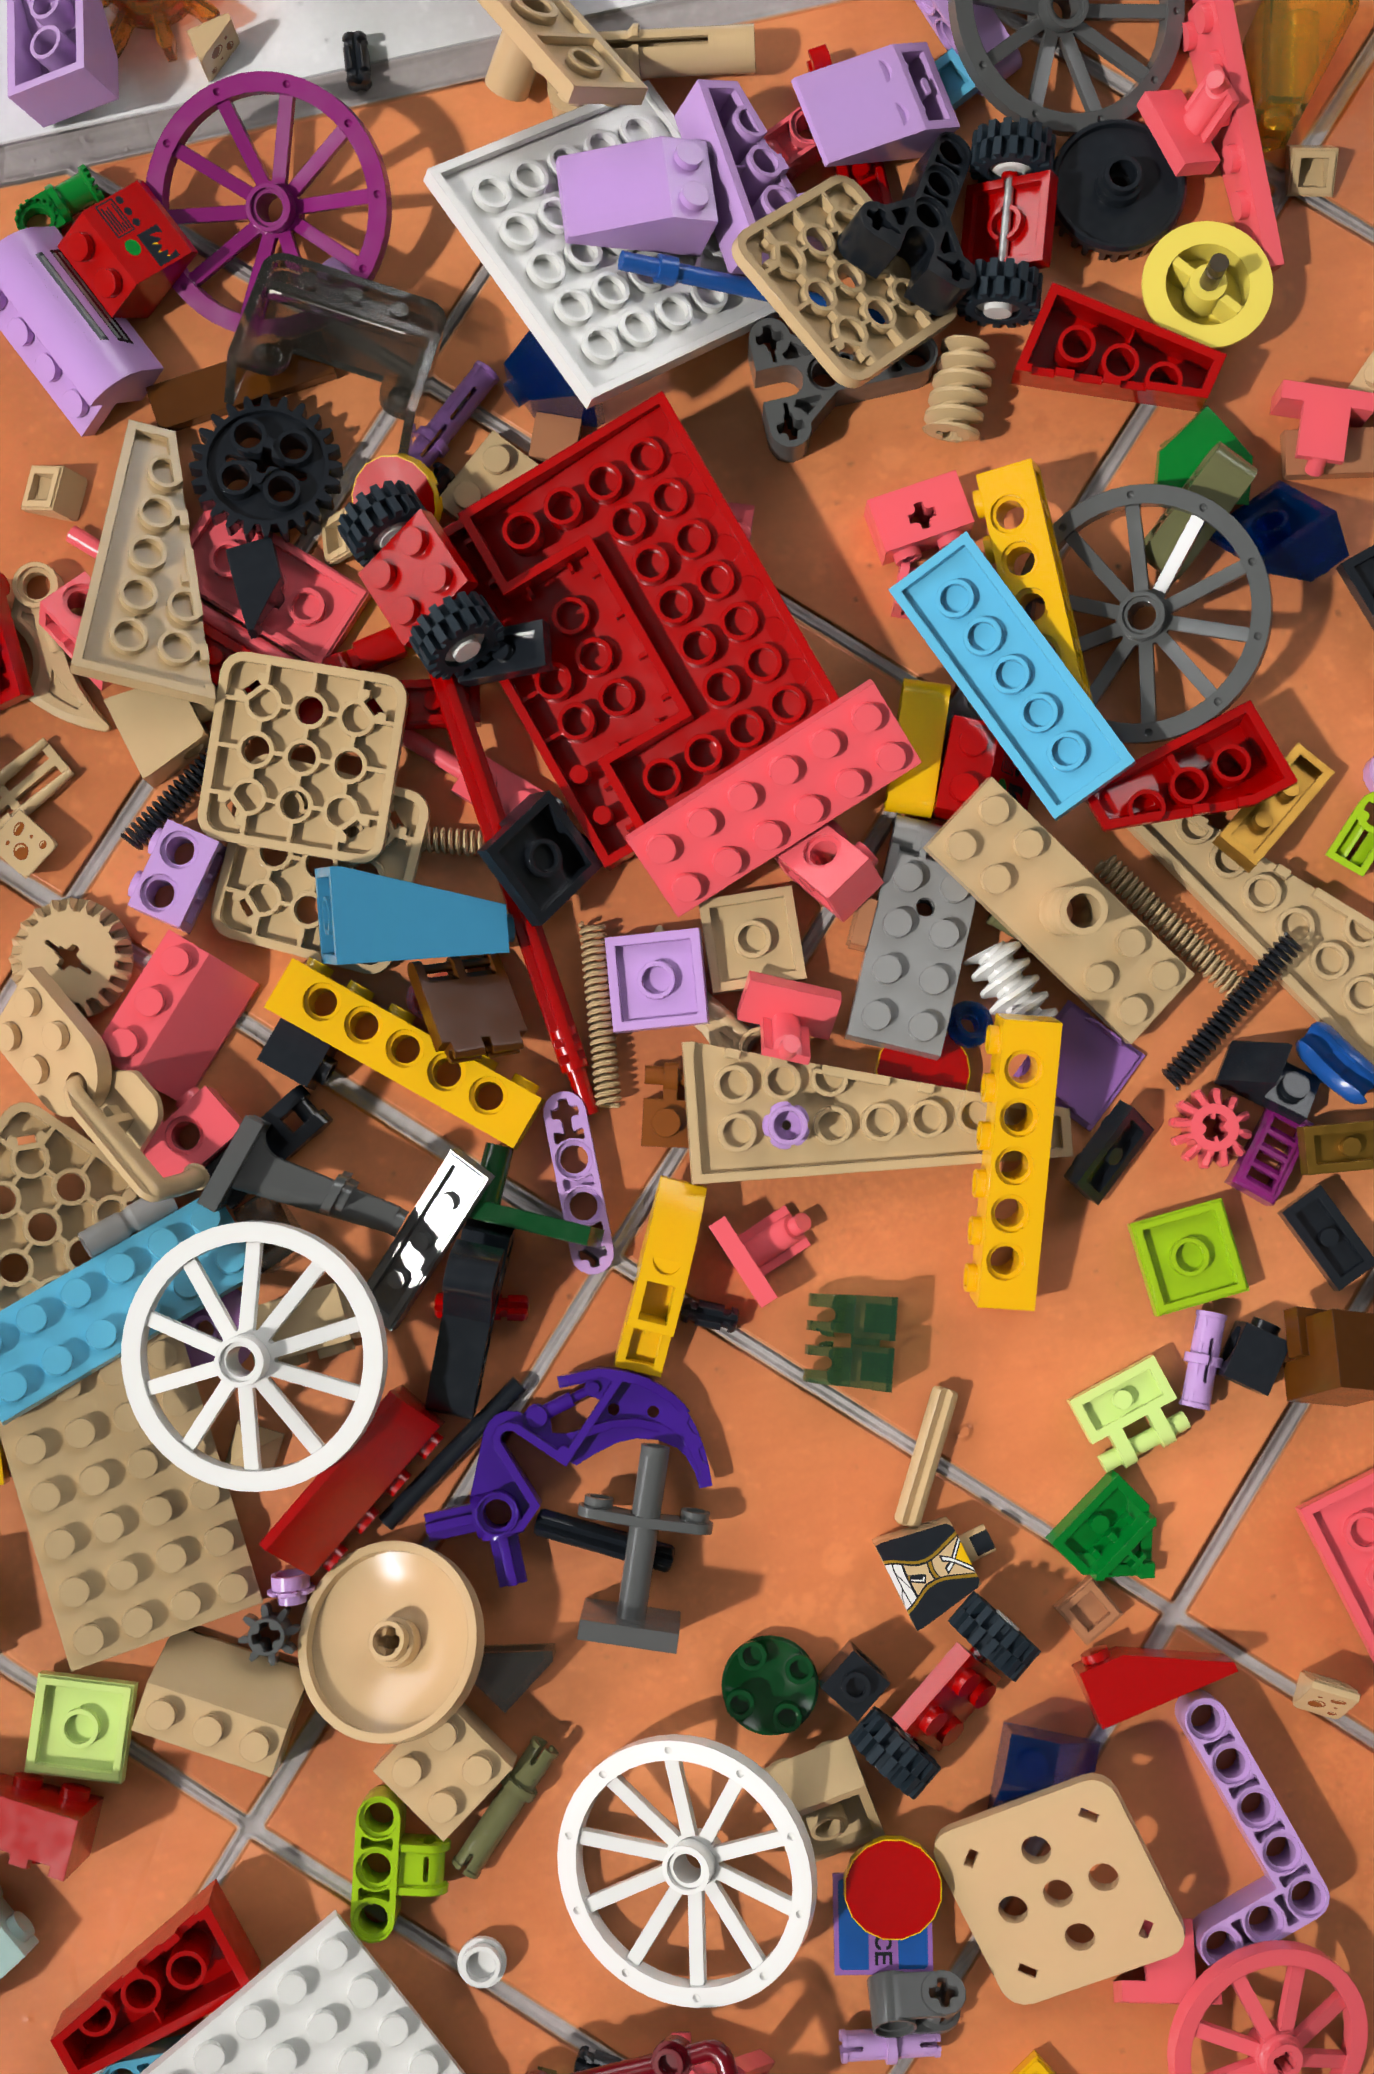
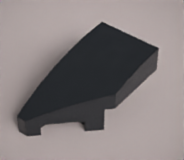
[226,537,285,639]

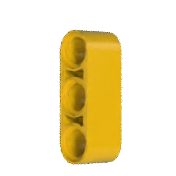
[884,678,951,818]

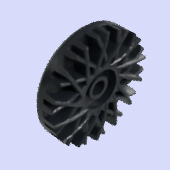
[1053,119,1187,262]

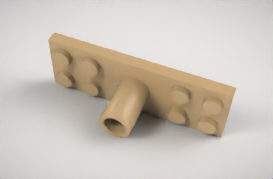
[477,0,648,108]
[923,777,1195,1044]

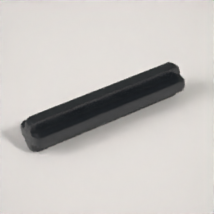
[534,1509,675,1572]

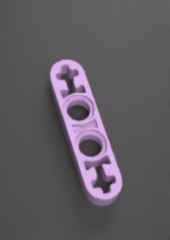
[543,1091,615,1274]

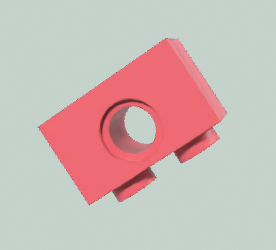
[774,820,884,923]
[142,1086,243,1178]

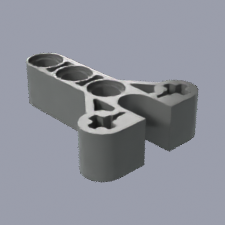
[748,318,938,463]

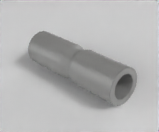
[78,1198,178,1258]

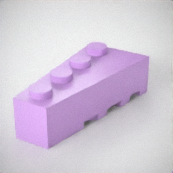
[674,79,825,276]

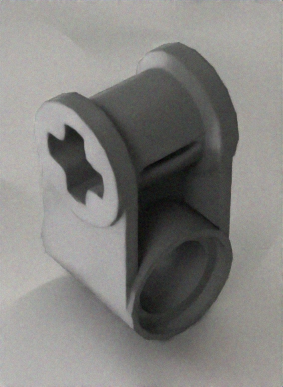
[867,1970,966,2038]

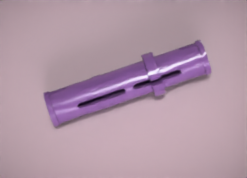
[405,360,500,468]

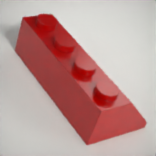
[259,1385,445,1577]

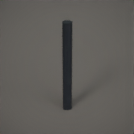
[379,1377,527,1530]

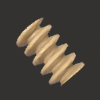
[922,335,997,443]

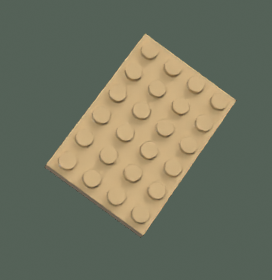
[0,1333,263,1672]

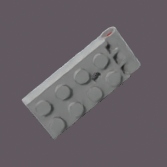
[844,815,976,1060]

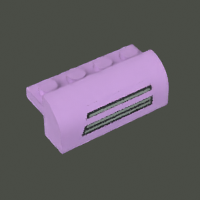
[0,226,164,437]

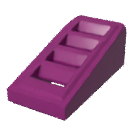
[1224,1108,1314,1206]

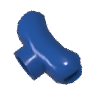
[1295,1022,1374,1104]

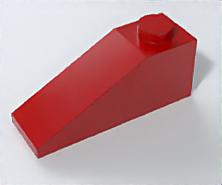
[1072,1644,1238,1729]

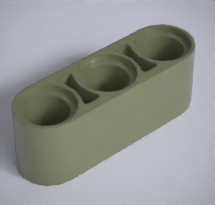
[1144,441,1258,582]

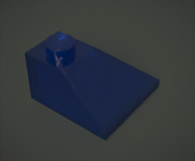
[503,330,605,428]
[1209,480,1349,582]
[987,1722,1100,1812]

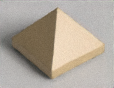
[321,508,353,567]
[225,1420,285,1468]

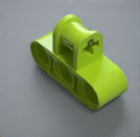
[350,1784,451,1943]

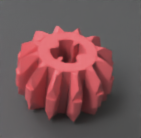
[1168,1088,1252,1169]

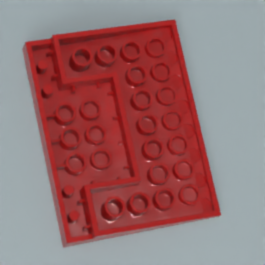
[443,391,839,871]

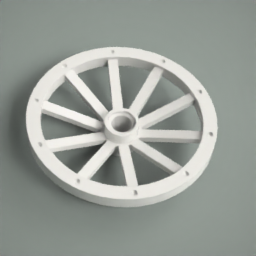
[121,1220,388,1492]
[557,1734,818,2008]

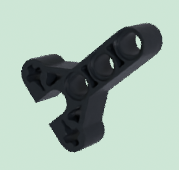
[837,132,977,316]
[425,1218,515,1420]

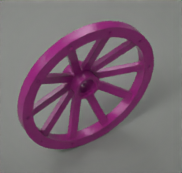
[146,71,392,339]

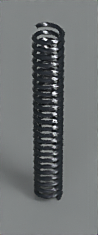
[121,738,254,850]
[1162,932,1303,1091]

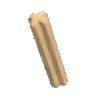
[894,1386,958,1528]

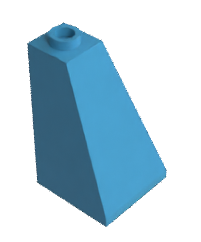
[315,866,515,965]

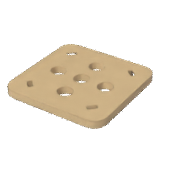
[731,175,957,388]
[198,652,409,864]
[211,754,431,974]
[0,1102,140,1311]
[933,1773,1185,2005]

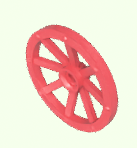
[1167,1940,1368,2074]

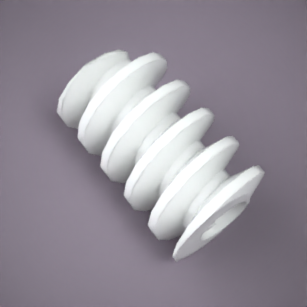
[963,941,1058,1017]

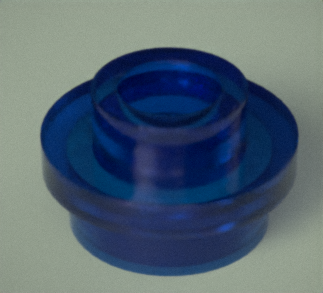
[947,1001,993,1048]

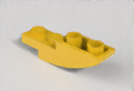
[614,1175,707,1377]

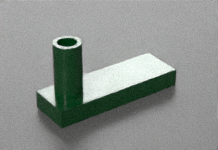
[469,1142,605,1248]

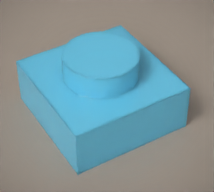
[935,48,979,110]

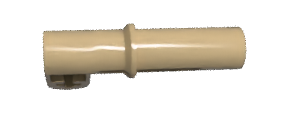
[547,23,756,118]

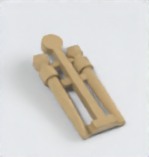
[0,738,75,828]

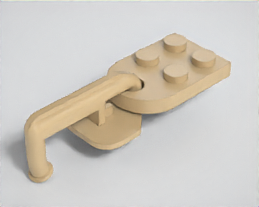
[0,966,210,1203]

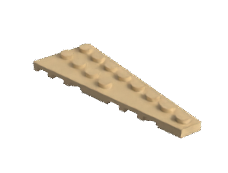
[681,1041,1073,1185]

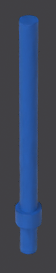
[618,250,885,324]

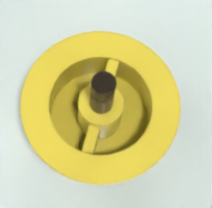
[1141,221,1273,349]

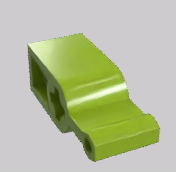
[1325,792,1374,877]

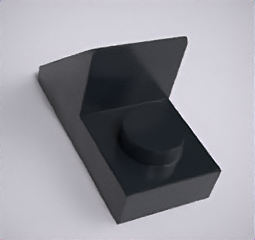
[1214,1041,1321,1125]

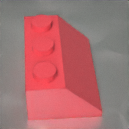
[101,929,261,1101]

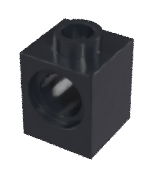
[257,1018,338,1090]
[1216,1317,1288,1396]
[818,1640,890,1721]

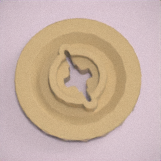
[8,897,134,1018]

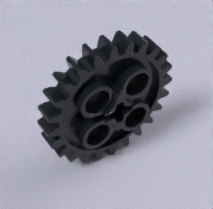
[189,394,344,543]

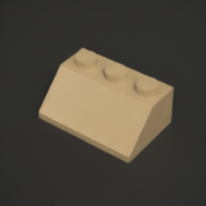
[131,1629,306,1777]

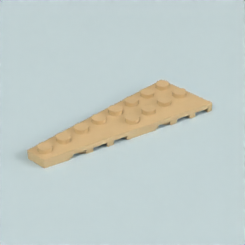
[1127,815,1374,1065]

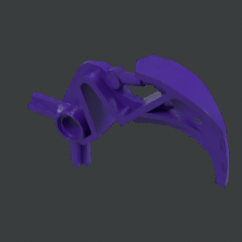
[424,1366,712,1587]

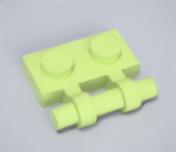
[1067,1355,1191,1473]

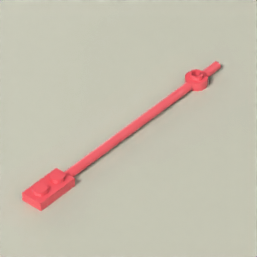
[66,526,543,816]

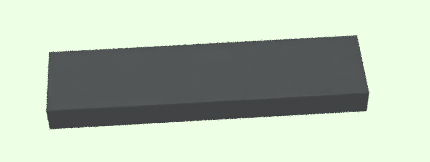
[367,1148,495,1331]

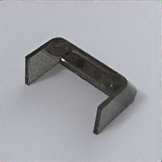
[224,253,446,455]

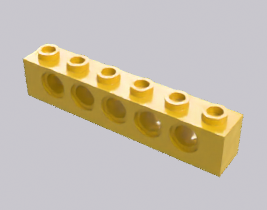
[973,458,1094,704]
[264,957,545,1150]
[963,1013,1063,1311]

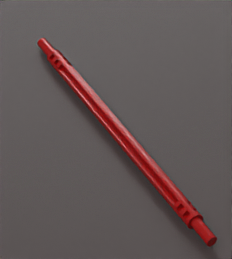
[428,672,600,1116]

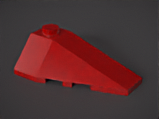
[1086,700,1298,832]

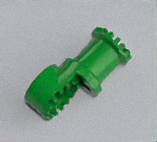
[15,164,105,233]

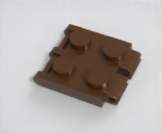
[407,953,527,1064]

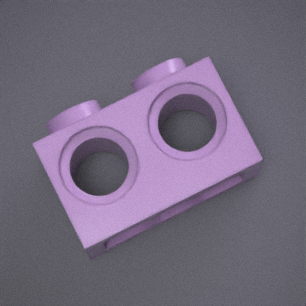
[128,819,227,934]

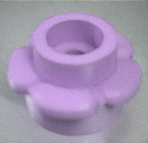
[762,1101,809,1149]
[267,1568,315,1606]

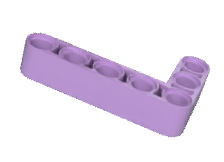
[1175,1689,1330,1966]

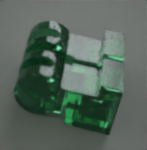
[803,1293,898,1393]

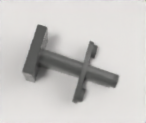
[197,1115,409,1237]
[577,1443,713,1654]

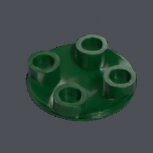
[722,1635,819,1735]

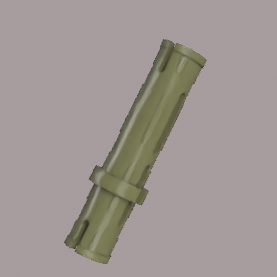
[452,1736,559,1879]

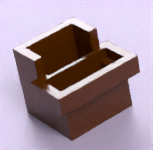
[1283,1306,1374,1407]

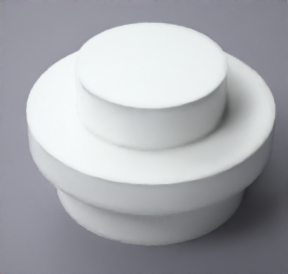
[457,1936,507,1988]

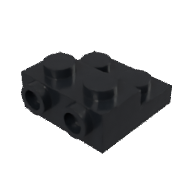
[477,790,603,927]

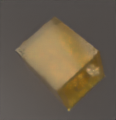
[1242,0,1359,152]

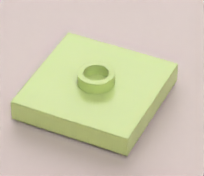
[24,1670,139,1784]

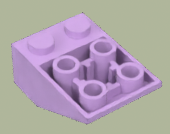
[791,42,960,167]

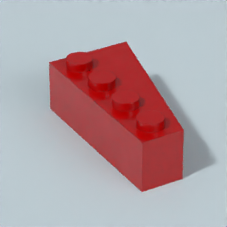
[1010,282,1227,412]
[0,1772,104,1882]
[50,1879,261,2074]

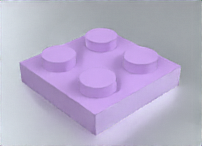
[605,928,710,1034]

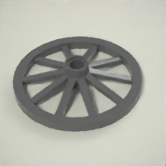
[948,0,1185,137]
[1021,484,1273,744]

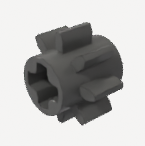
[238,1602,300,1666]

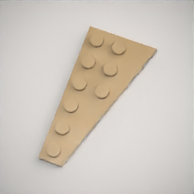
[70,419,216,707]

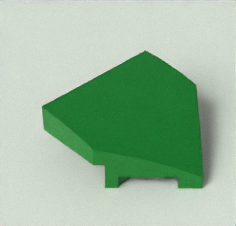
[1154,405,1253,505]
[1045,1470,1157,1581]

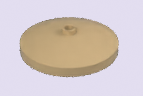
[298,1541,485,1745]

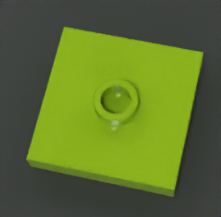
[1127,1198,1249,1317]

